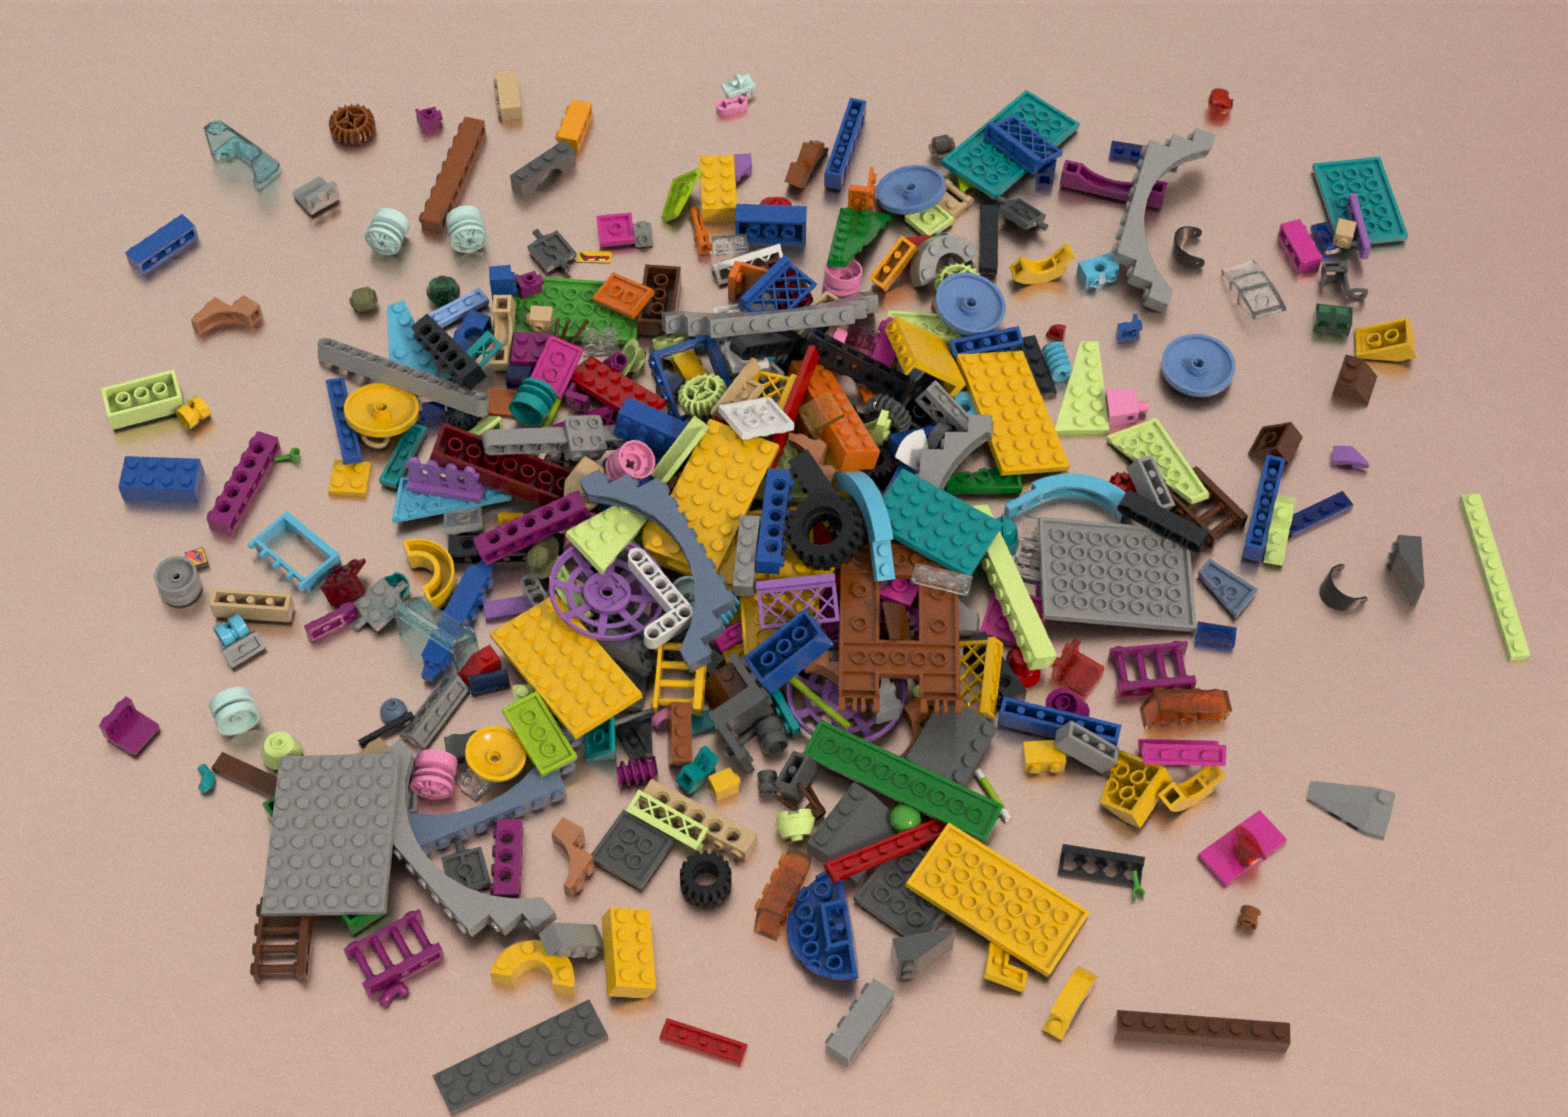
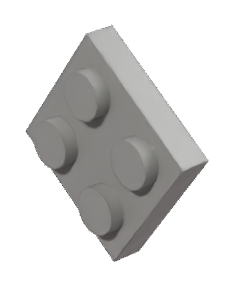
[444,506,483,535]

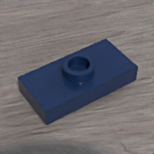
[468,668,510,695]

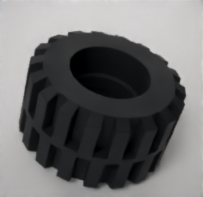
[859,444,895,490]
[679,850,732,908]

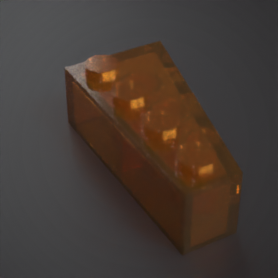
[1140,687,1232,729]
[754,847,812,941]

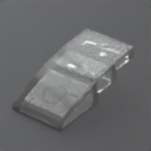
[1221,260,1286,320]
[1014,516,1041,586]

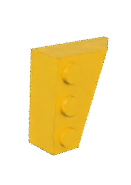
[1100,750,1172,828]

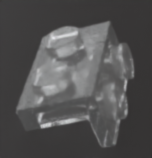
[711,234,749,256]
[582,327,619,357]
[456,768,499,802]

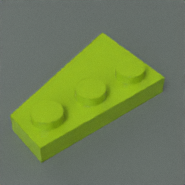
[661,168,702,222]

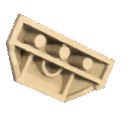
[564,456,612,511]

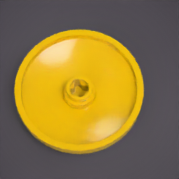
[344,383,419,437]

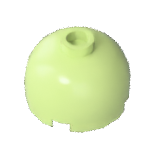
[652,332,689,363]

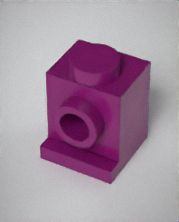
[415,106,443,133]
[515,271,544,299]

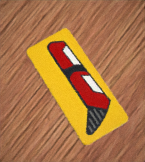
[577,251,612,263]

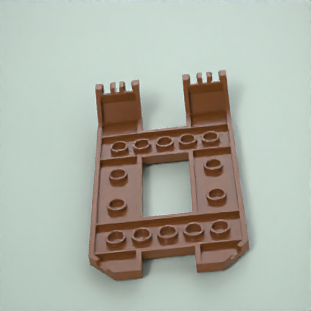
[838,543,962,715]

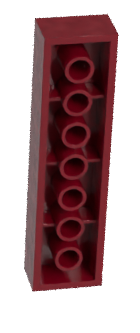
[429,423,572,506]

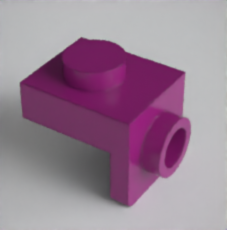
[564,383,590,412]

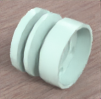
[446,205,487,253]
[364,208,410,255]

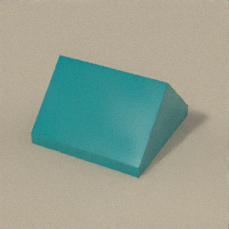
[584,716,617,761]

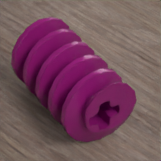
[615,756,658,787]

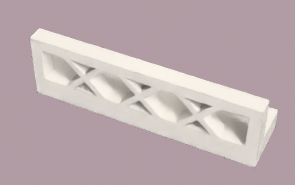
[710,244,783,285]

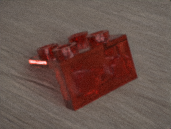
[1051,638,1104,696]

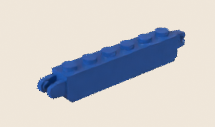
[421,559,493,682]

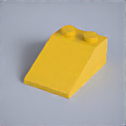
[1355,317,1416,362]

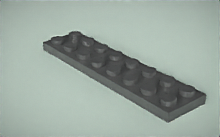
[432,999,608,1115]

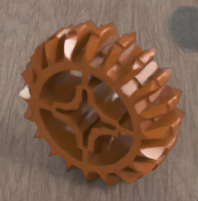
[329,103,376,145]

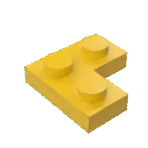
[983,941,1027,992]

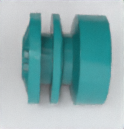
[509,377,557,427]

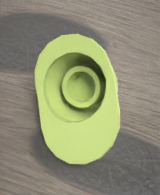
[616,339,646,376]

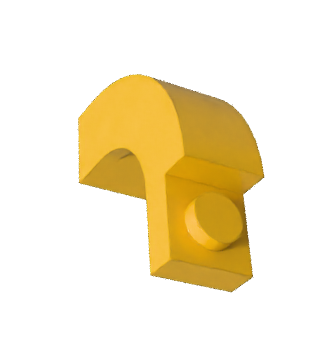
[1009,243,1075,284]
[1158,766,1227,812]
[1043,966,1098,1040]

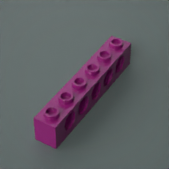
[206,431,281,536]
[473,490,591,566]

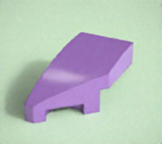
[734,153,752,181]
[1332,446,1369,469]

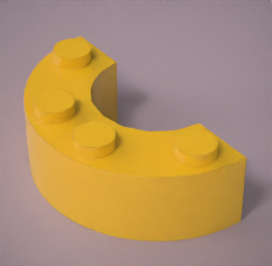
[402,539,457,614]
[490,940,576,997]

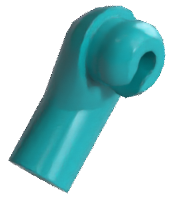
[197,764,215,793]

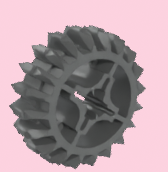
[863,394,912,434]

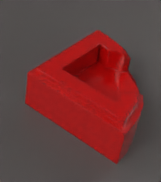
[1046,324,1067,341]

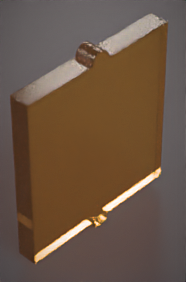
[488,388,517,418]

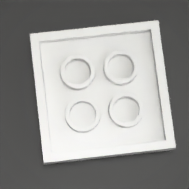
[718,397,794,440]

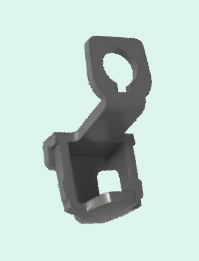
[1321,260,1368,299]

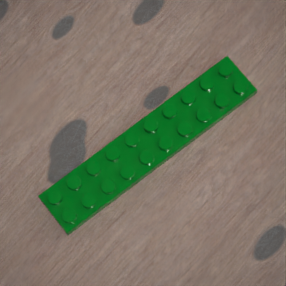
[803,719,1004,843]

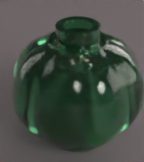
[426,275,460,307]

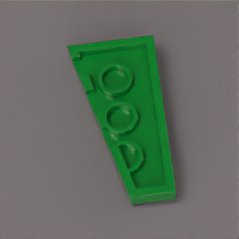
[946,465,1022,494]

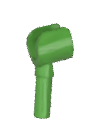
[274,448,300,463]
[1131,871,1145,902]

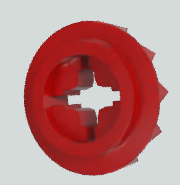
[1109,471,1137,493]

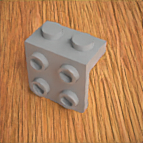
[293,177,340,215]
[564,415,607,462]

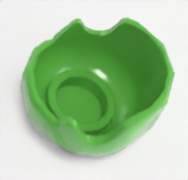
[890,803,921,833]

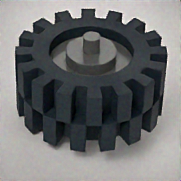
[446,406,481,431]

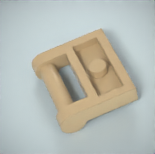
[937,179,974,218]

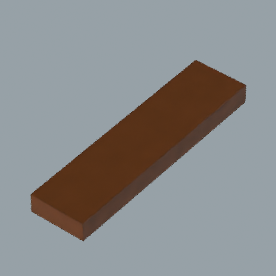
[211,752,277,798]

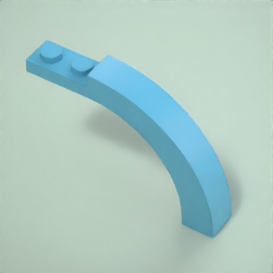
[836,470,895,582]
[1004,474,1128,522]

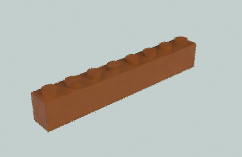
[419,117,486,234]

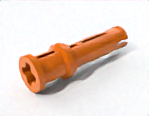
[689,207,712,255]

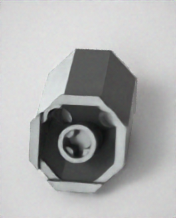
[597,628,658,677]

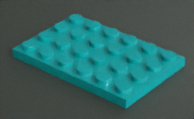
[1312,156,1408,246]
[883,469,1004,580]

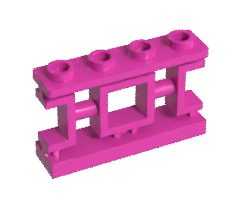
[1137,739,1226,766]

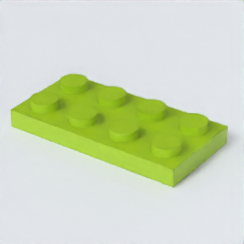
[502,691,577,778]

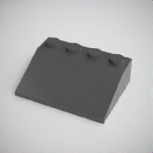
[904,705,998,786]
[807,782,898,885]

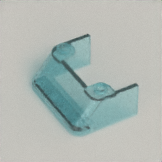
[393,596,479,674]

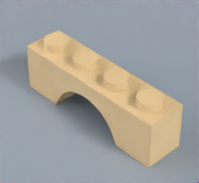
[489,295,516,371]

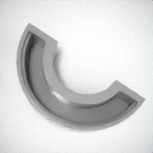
[910,235,980,287]

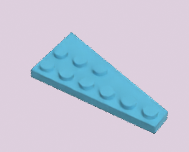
[387,300,441,377]
[392,477,512,523]

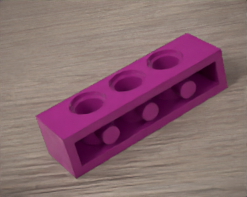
[490,819,524,899]

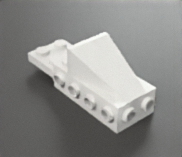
[712,304,769,373]

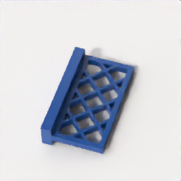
[984,115,1063,175]
[738,254,817,312]

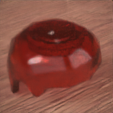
[1207,88,1233,115]

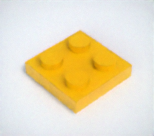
[328,460,372,497]

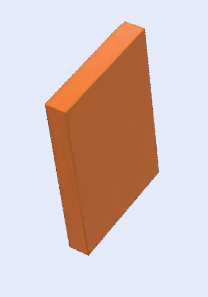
[592,272,655,319]

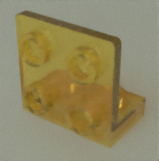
[797,392,844,441]

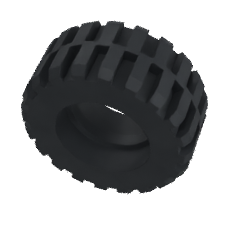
[786,492,864,571]

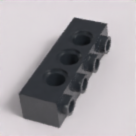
[963,631,1027,705]

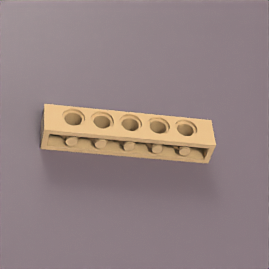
[639,779,758,861]

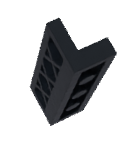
[1058,844,1145,887]

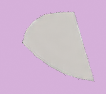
[895,429,929,472]

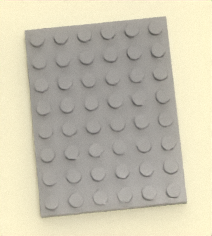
[1038,517,1197,632]
[261,753,401,916]

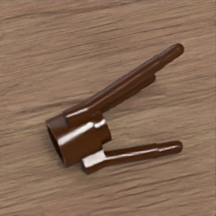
[554,318,588,345]
[777,783,826,822]

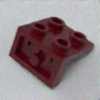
[320,558,366,607]

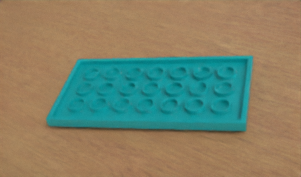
[941,90,1080,200]

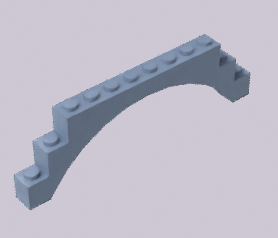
[579,469,735,673]
[409,719,585,855]

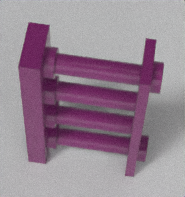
[1108,641,1196,699]
[343,909,444,998]

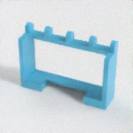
[247,511,342,593]

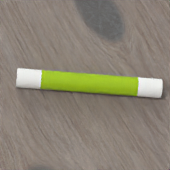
[974,769,1012,822]

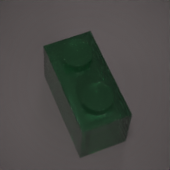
[1313,303,1353,336]

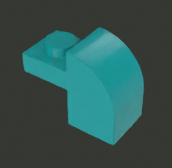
[675,746,719,794]

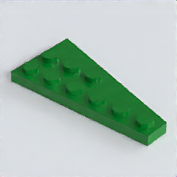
[827,207,892,268]

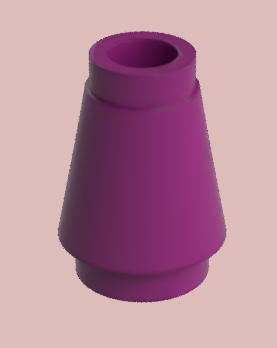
[603,352,627,370]

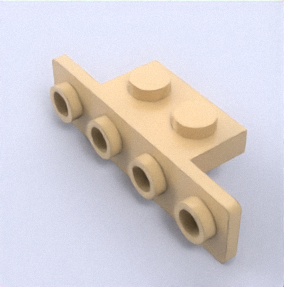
[710,357,765,420]

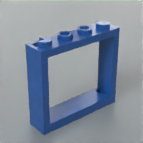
[648,335,732,421]

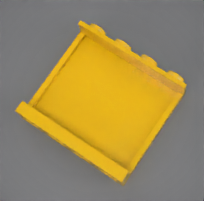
[885,316,966,397]

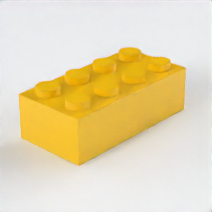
[699,155,737,223]
[602,907,656,999]

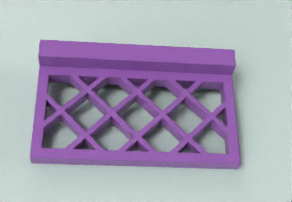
[756,573,840,630]

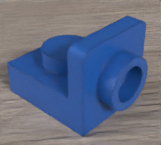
[1116,314,1142,340]

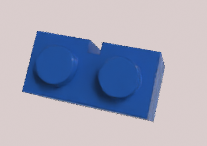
[489,265,517,301]

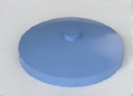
[876,165,946,214]
[934,272,1006,336]
[1161,334,1235,397]

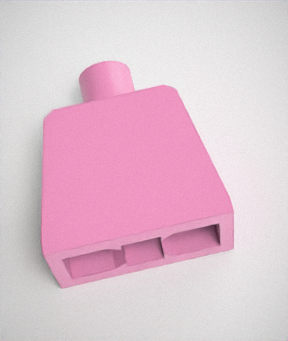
[1105,388,1148,427]

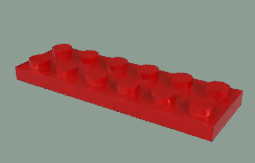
[569,356,667,412]

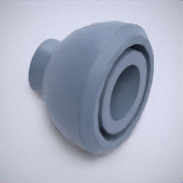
[380,698,408,724]

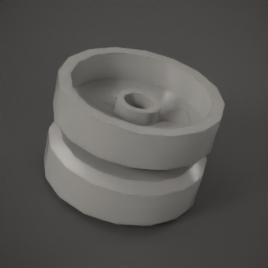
[154,556,202,606]

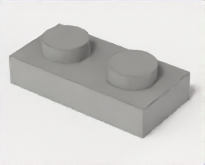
[221,630,266,668]

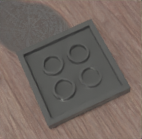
[591,809,675,890]

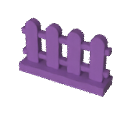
[404,457,486,504]

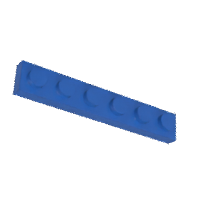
[326,377,362,465]

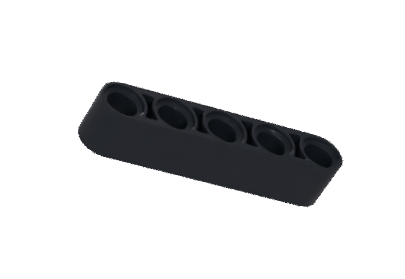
[979,204,998,275]
[729,330,805,361]
[1117,491,1209,553]

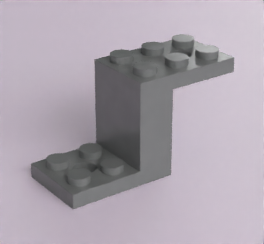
[708,652,774,773]

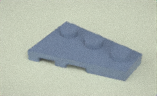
[1198,558,1258,619]

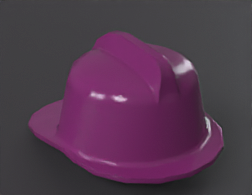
[1045,688,1090,717]

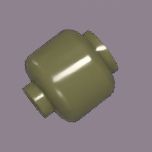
[349,287,378,312]

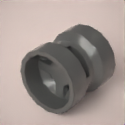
[757,769,778,797]

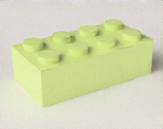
[101,369,184,430]

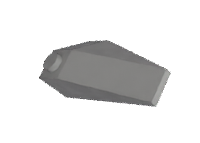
[1307,781,1395,839]

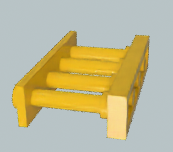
[650,642,709,716]

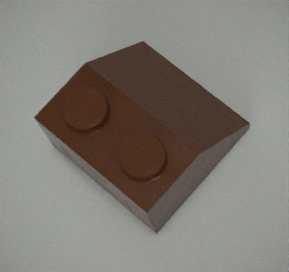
[1332,354,1377,406]
[1248,422,1303,465]
[880,602,915,641]
[704,662,747,710]

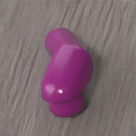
[378,981,408,1007]

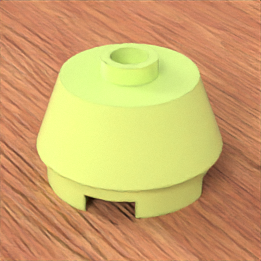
[261,732,302,771]
[775,809,815,842]

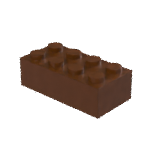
[637,264,681,336]

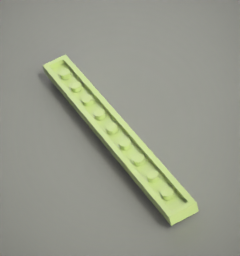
[1460,493,1531,661]

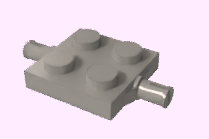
[353,577,408,632]

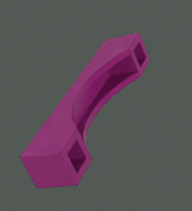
[1059,159,1167,209]

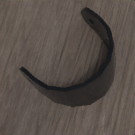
[1172,226,1205,268]
[1319,564,1368,611]

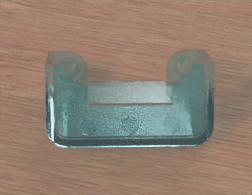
[204,120,281,189]

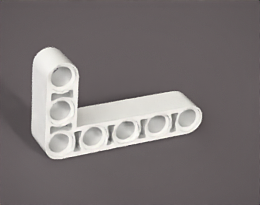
[628,548,693,649]

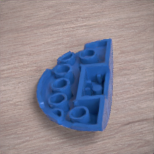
[787,871,859,980]

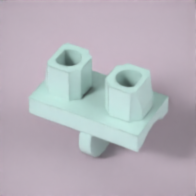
[721,73,756,99]

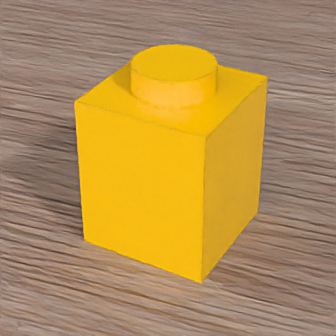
[708,767,741,802]

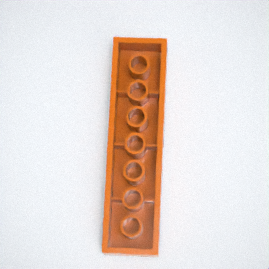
[787,360,880,471]

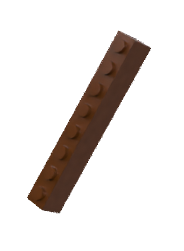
[1114,1010,1291,1053]

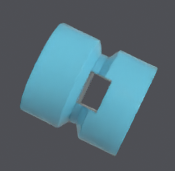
[213,614,250,648]

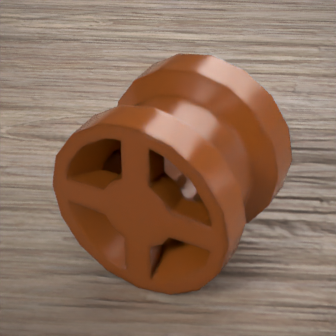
[1237,905,1261,930]

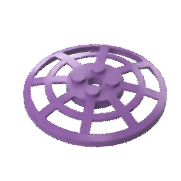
[549,542,664,641]
[787,639,906,742]

